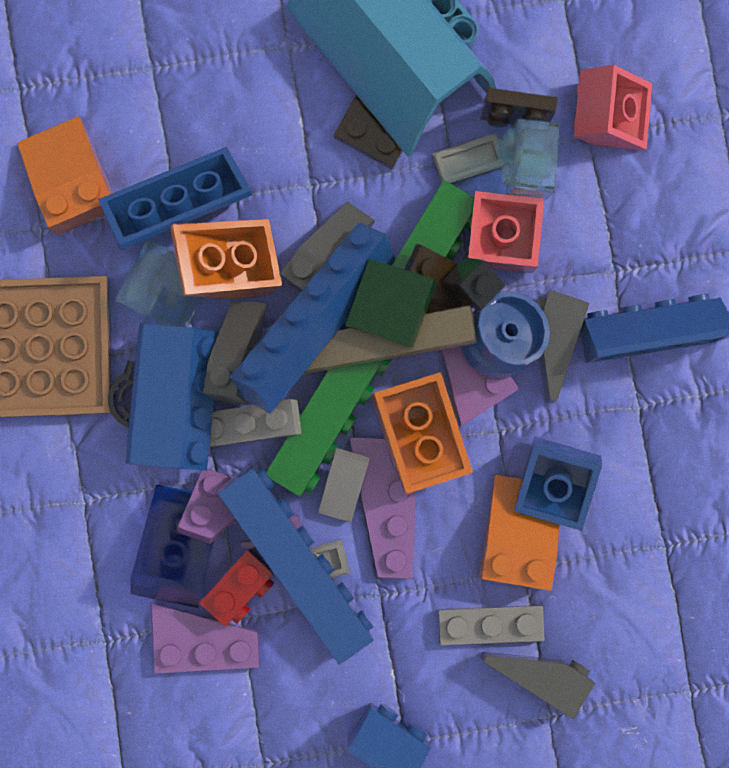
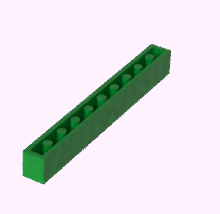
[266,180,474,497]

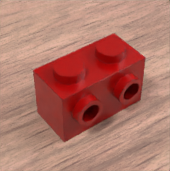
[200,548,274,627]

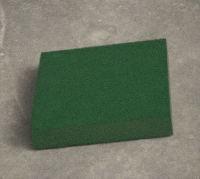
[346,259,437,349]

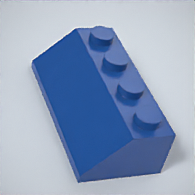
[98,147,252,250]
[580,294,729,363]
[125,323,219,471]

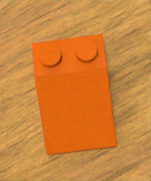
[17,116,113,235]
[170,219,282,299]
[371,372,473,494]
[478,474,560,591]

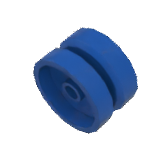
[461,291,550,379]

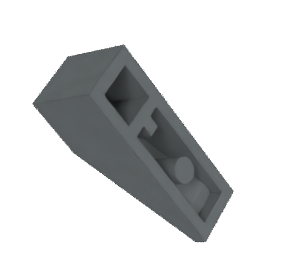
[280,202,375,292]
[536,290,589,403]
[203,301,266,405]
[480,652,595,719]

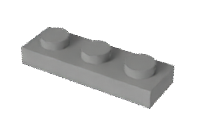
[209,399,302,447]
[438,605,545,645]

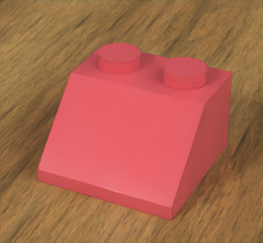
[574,65,652,150]
[468,191,544,273]

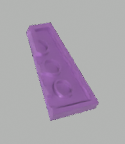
[349,437,416,579]

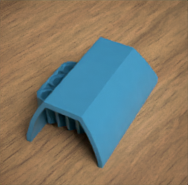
[286,0,497,157]

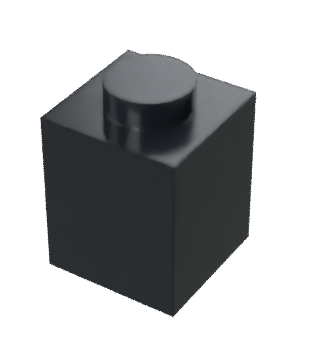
[442,257,505,311]

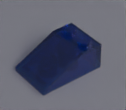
[130,484,214,609]

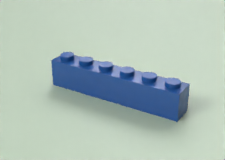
[230,223,396,414]
[217,464,374,665]

